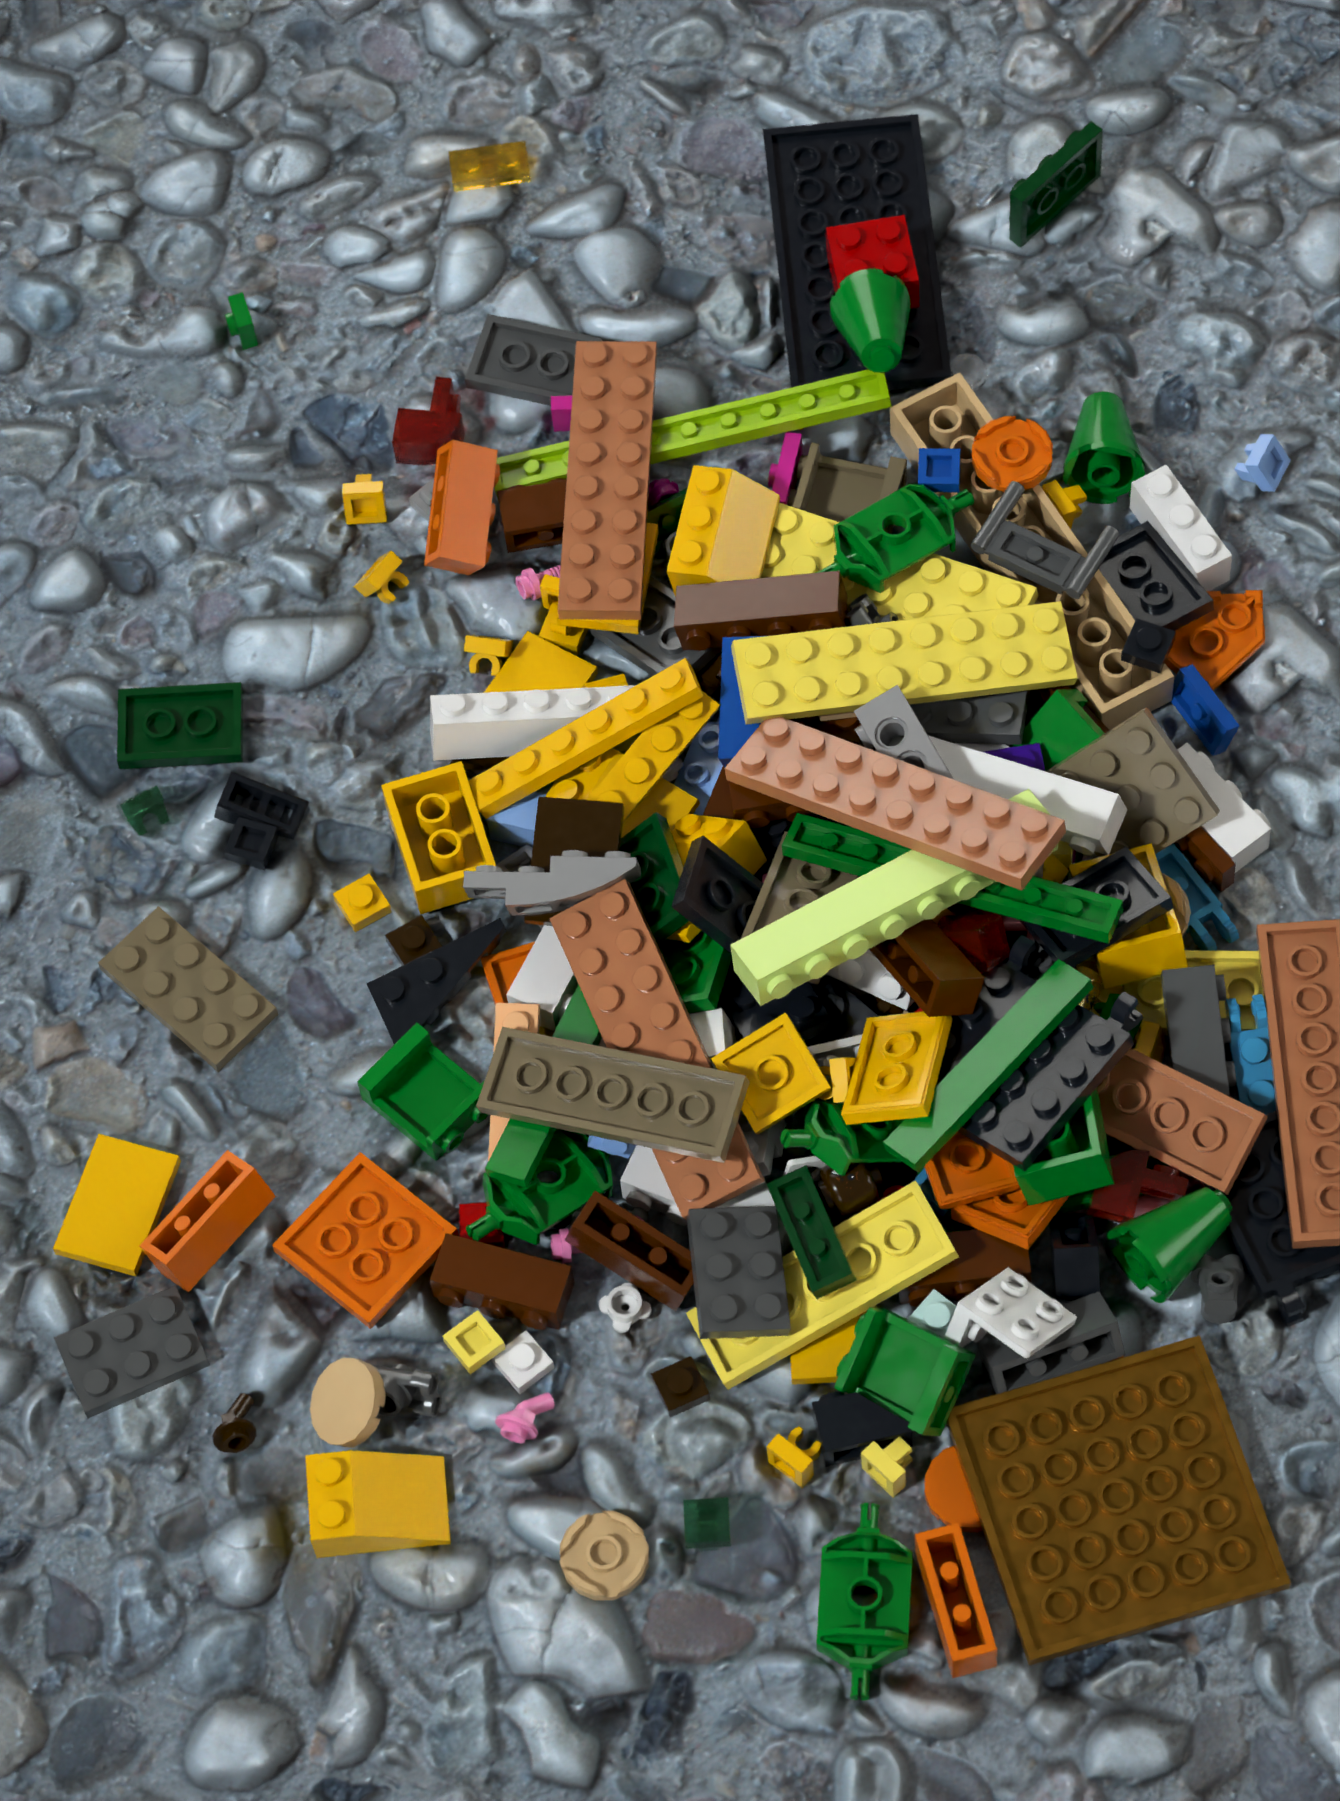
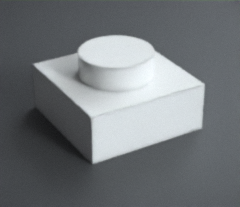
[492,1330,555,1394]

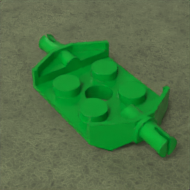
[815,484,974,593]
[781,1100,924,1176]
[466,1129,613,1245]
[816,1503,913,1701]

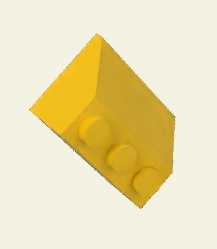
[666,465,780,596]

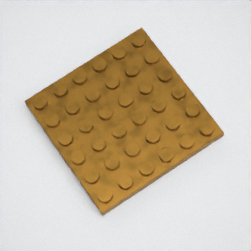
[946,1335,1291,1666]

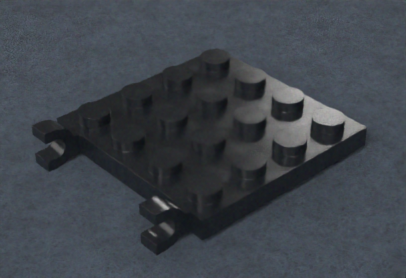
[936,935,1143,1172]
[1203,1110,1340,1327]

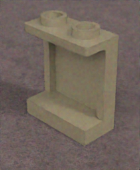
[787,442,907,534]

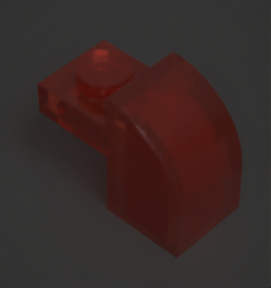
[392,377,465,465]
[938,907,1010,972]
[1087,1150,1189,1223]

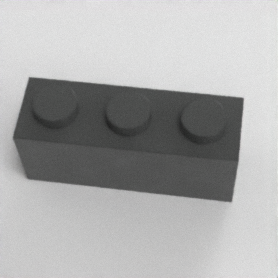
[1161,965,1236,1096]
[976,1291,1125,1394]

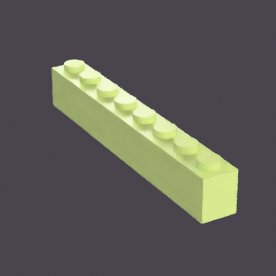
[730,789,1058,1006]

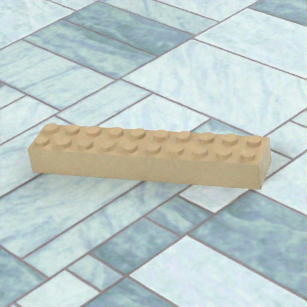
[890,372,1174,730]

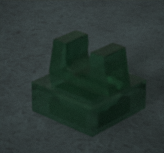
[116,785,169,836]
[683,1497,731,1551]

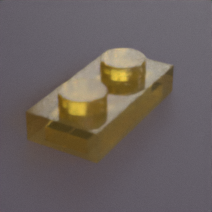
[448,141,531,192]

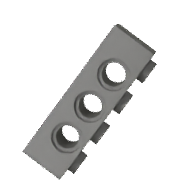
[854,685,954,780]

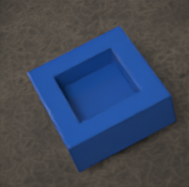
[918,448,961,492]

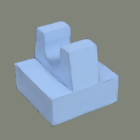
[1234,434,1291,492]

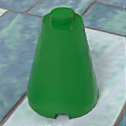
[830,268,911,373]
[1063,391,1145,504]
[1107,1187,1232,1303]

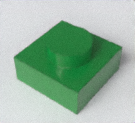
[224,292,258,350]

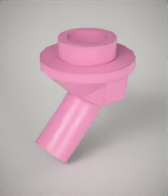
[495,1393,554,1444]

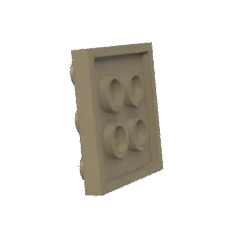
[1046,707,1220,857]

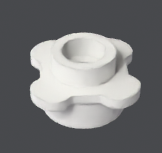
[599,1282,652,1333]

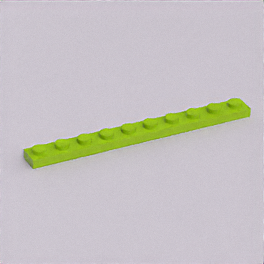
[494,369,892,501]

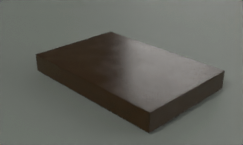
[524,797,625,926]

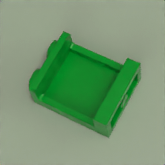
[1009,689,1105,771]
[357,1023,489,1161]
[834,1307,976,1436]

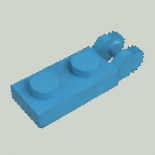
[1155,844,1239,951]
[1225,994,1277,1115]

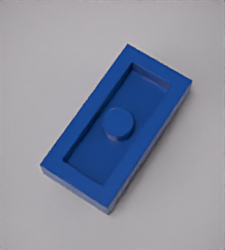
[1171,664,1239,756]

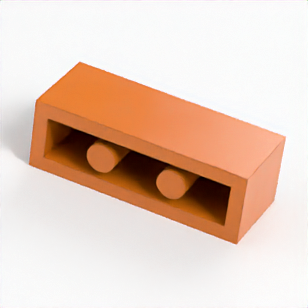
[424,440,500,576]
[139,1150,276,1293]
[915,1522,997,1678]

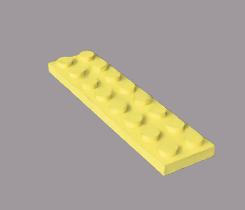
[761,503,1039,621]
[731,601,1077,725]

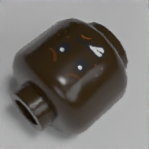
[815,1162,884,1218]

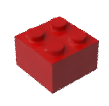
[826,215,919,309]

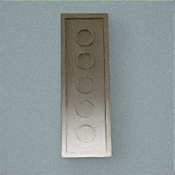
[476,1027,750,1163]

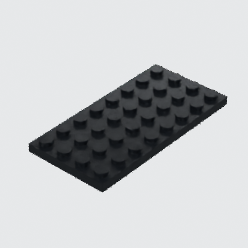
[763,114,952,390]

